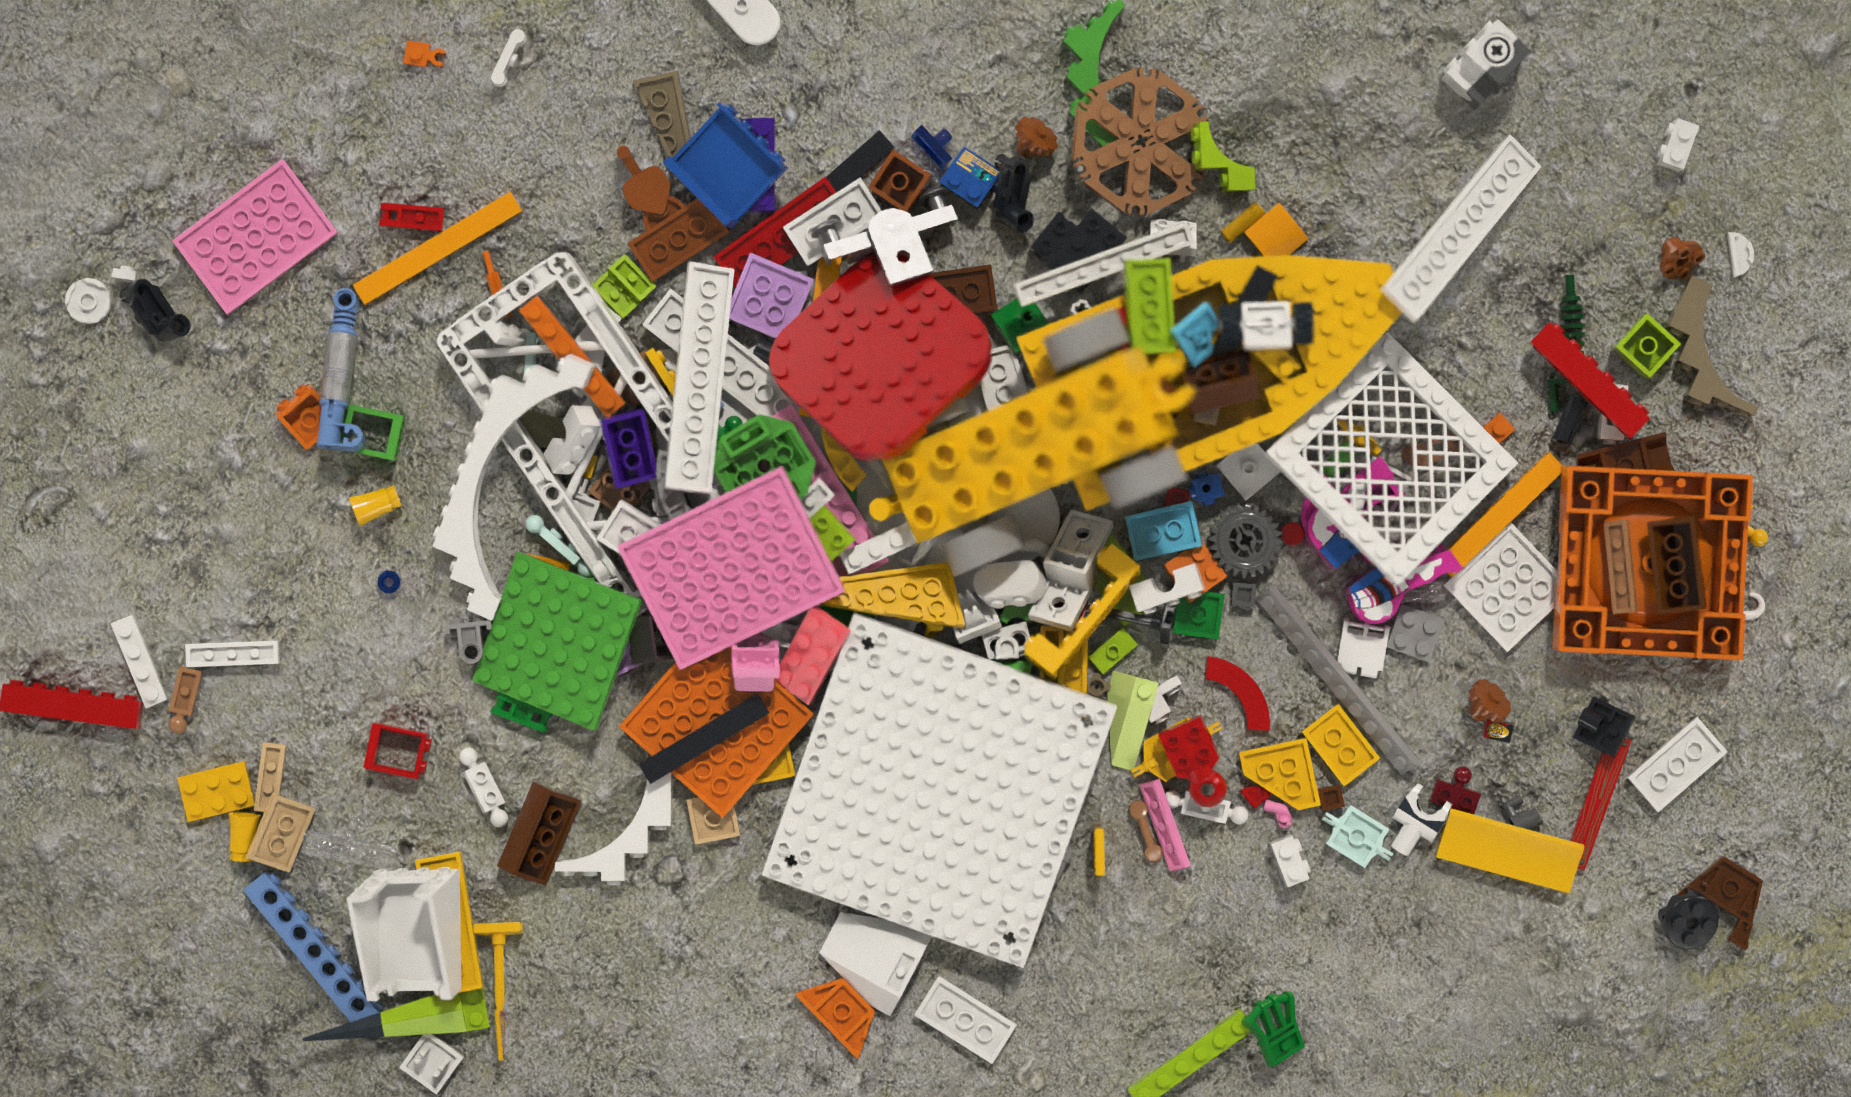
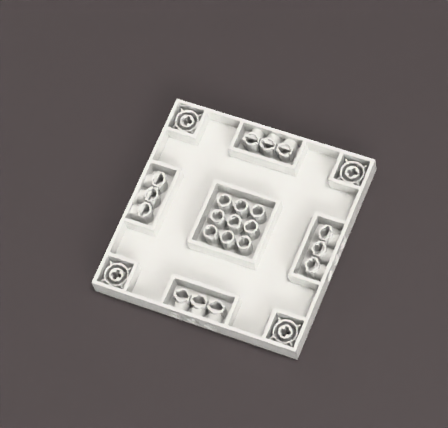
[762,612,1117,968]

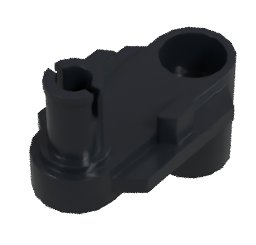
[992,154,1034,233]
[119,279,191,342]

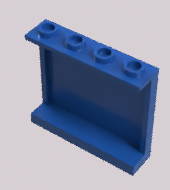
[663,102,788,228]

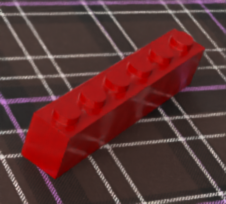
[1529,322,1650,440]
[0,679,144,729]

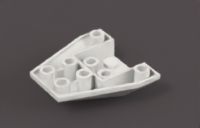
[819,912,932,1016]

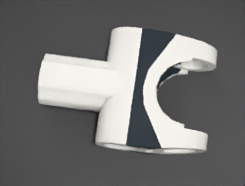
[1391,783,1452,856]

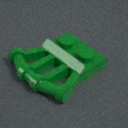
[1241,991,1305,1067]

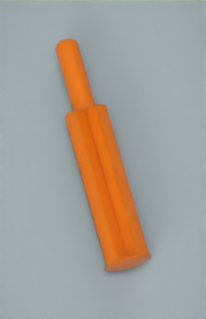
[482,251,512,320]

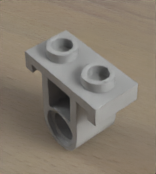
[445,616,493,664]

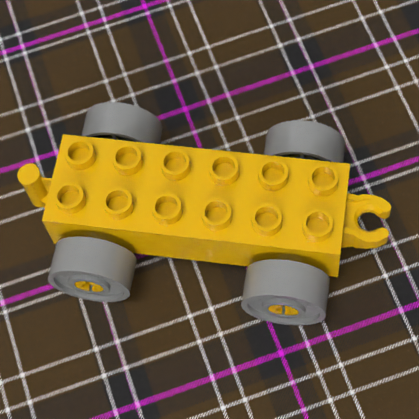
[869,308,1195,577]

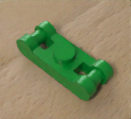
[490,692,553,733]

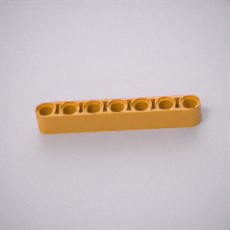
[1446,451,1562,578]

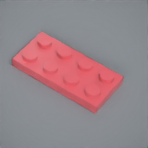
[774,606,851,705]

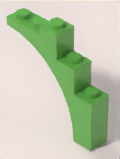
[1063,0,1125,147]

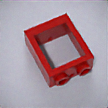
[363,722,432,779]

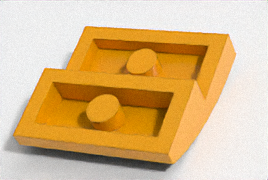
[1244,203,1308,256]

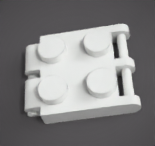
[1337,618,1390,678]

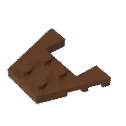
[1668,856,1763,950]

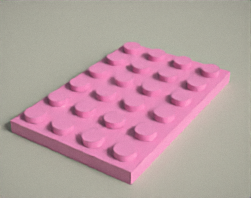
[172,159,338,315]

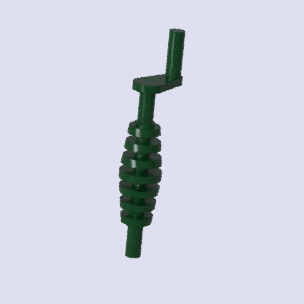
[1547,275,1586,412]

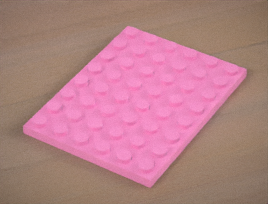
[617,466,845,670]

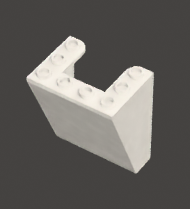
[347,867,461,1001]

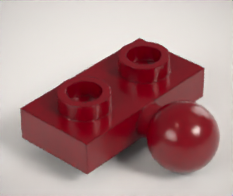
[1429,766,1481,815]

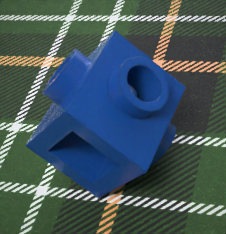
[1188,471,1225,506]

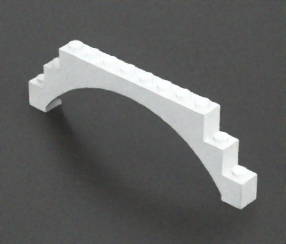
[432,354,596,621]

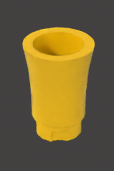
[349,485,402,527]
[228,812,261,862]

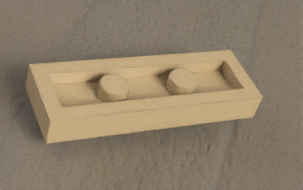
[254,742,287,812]

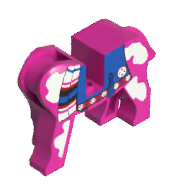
[1301,456,1463,624]

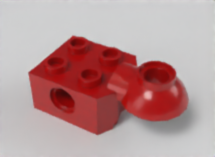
[1158,714,1227,808]

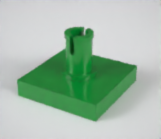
[989,298,1050,355]

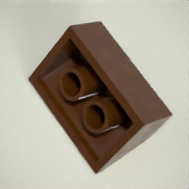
[1181,348,1261,415]

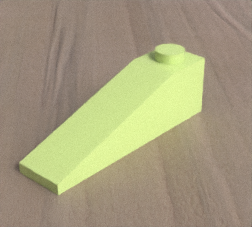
[1107,671,1159,770]

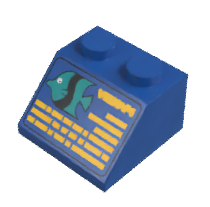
[939,147,1002,210]

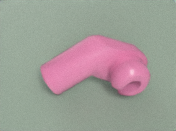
[1263,800,1292,829]

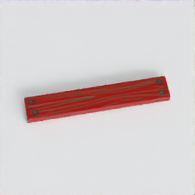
[1570,738,1631,870]

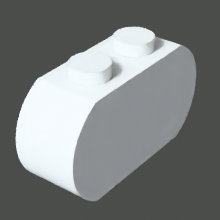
[973,560,1046,609]

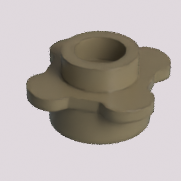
[1088,673,1111,699]

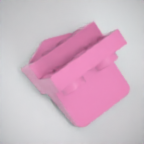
[731,632,780,691]

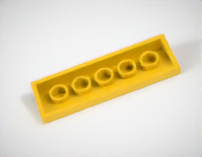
[1436,808,1584,894]

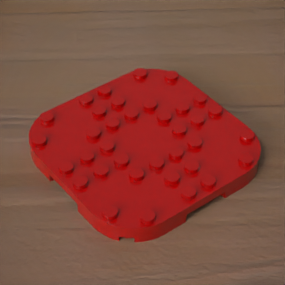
[769,253,992,461]

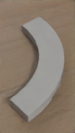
[656,450,691,520]

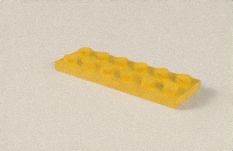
[415,851,484,997]

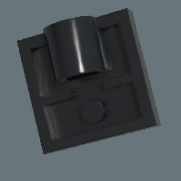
[1573,696,1636,758]

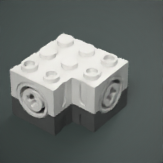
[1441,19,1531,110]

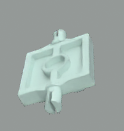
[1322,804,1393,868]

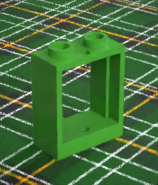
[340,404,406,461]

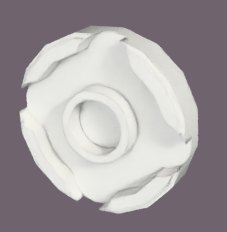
[65,278,112,324]

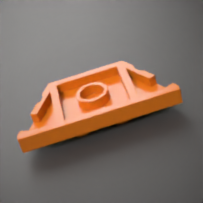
[795,978,875,1059]

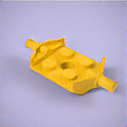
[1130,717,1223,782]

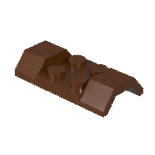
[1576,432,1675,471]

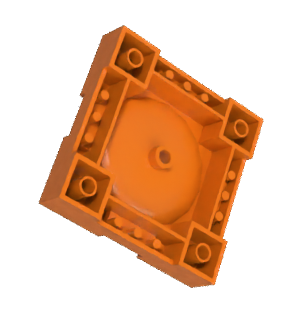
[1552,465,1753,660]

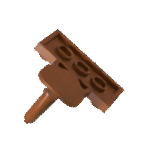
[616,146,729,282]

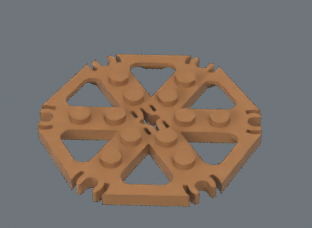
[1071,67,1208,216]

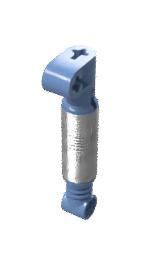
[317,288,366,452]

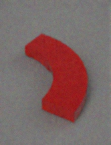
[1205,656,1270,731]

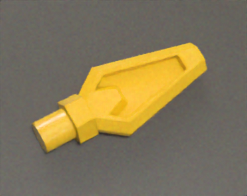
[1337,420,1382,457]

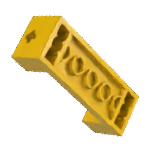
[1024,543,1141,681]

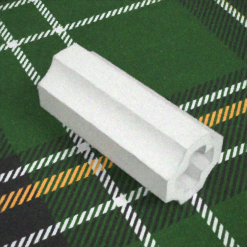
[1069,299,1091,316]

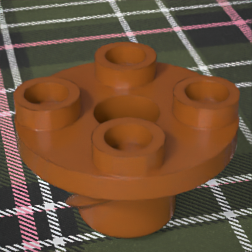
[1660,237,1706,280]

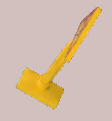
[474,922,523,1061]

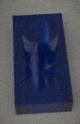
[911,125,953,170]

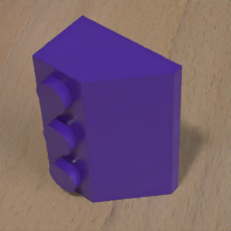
[600,410,657,489]

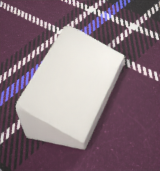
[896,536,938,567]

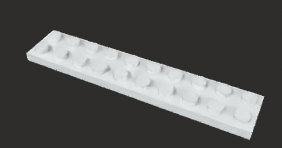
[1380,134,1541,323]
[664,262,734,495]
[642,288,829,460]

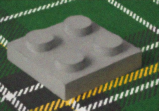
[1387,604,1445,663]

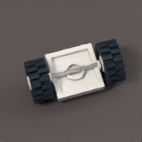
[1219,302,1315,350]

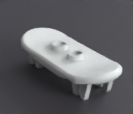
[706,0,780,45]

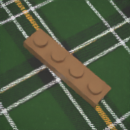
[1603,520,1638,614]

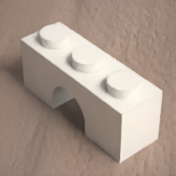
[544,405,601,475]
[1129,563,1206,615]

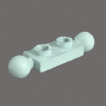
[526,515,594,578]

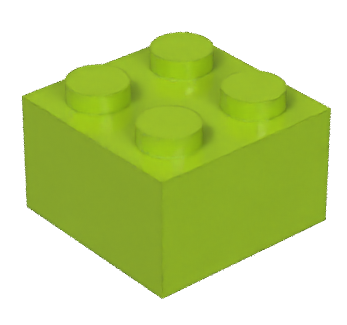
[1611,313,1681,379]

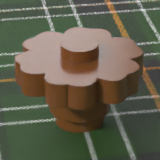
[1015,116,1058,159]
[1468,679,1511,723]

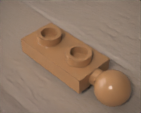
[168,666,203,734]

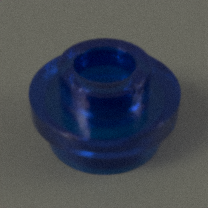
[377,571,401,594]

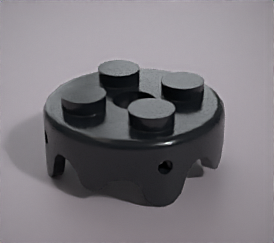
[1658,889,1719,949]

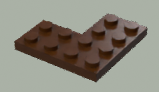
[929,264,998,314]

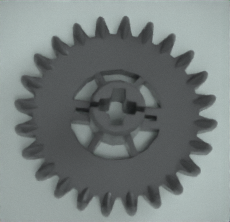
[1208,503,1284,578]

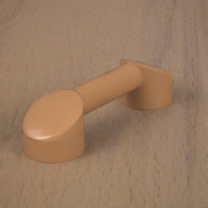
[1129,800,1163,862]

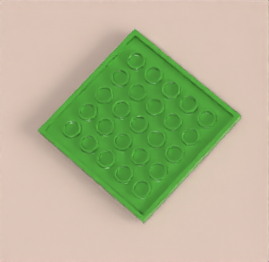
[472,552,643,731]

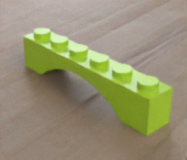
[1127,1008,1251,1097]

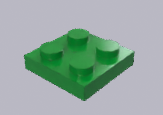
[1173,592,1225,640]

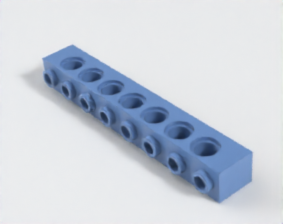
[243,871,383,1022]

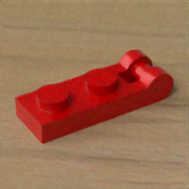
[379,203,445,232]

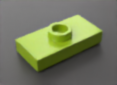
[1088,627,1138,674]

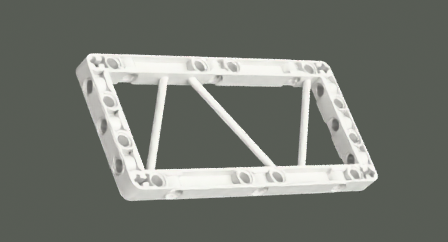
[437,252,726,616]

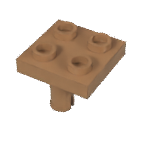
[588,465,651,511]

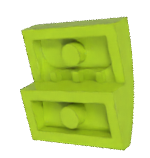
[592,254,657,320]

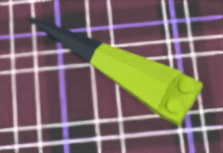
[302,989,490,1041]

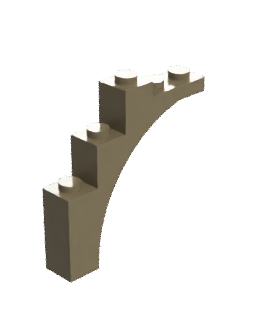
[1665,276,1758,418]

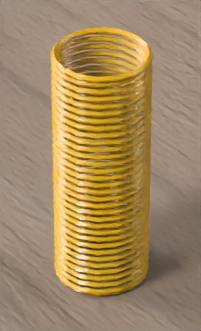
[1220,202,1266,243]

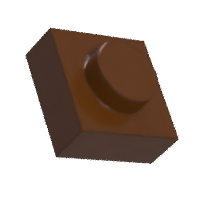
[1318,784,1345,812]

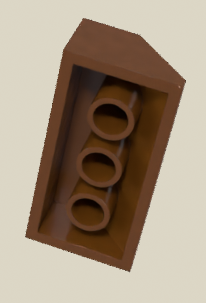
[1647,515,1707,614]
[497,781,582,886]

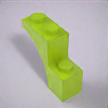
[1191,122,1256,193]

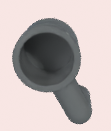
[1503,795,1543,831]

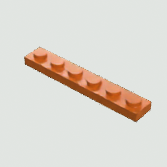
[519,295,626,417]

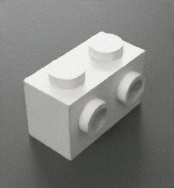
[1657,118,1699,172]
[1269,835,1311,887]

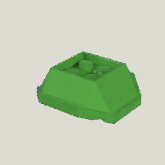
[713,414,816,499]

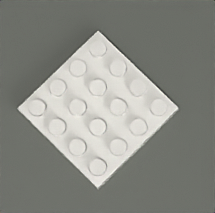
[1443,522,1558,652]

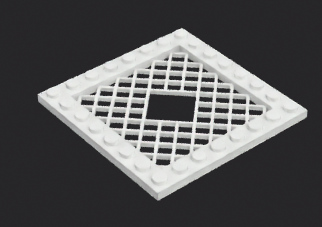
[1264,332,1518,587]

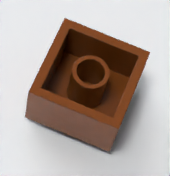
[868,149,935,214]

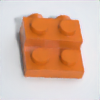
[275,383,322,451]

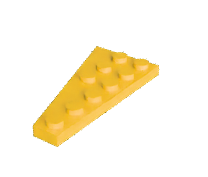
[819,562,965,628]

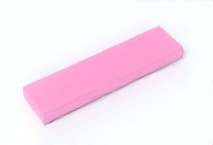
[1140,779,1191,872]

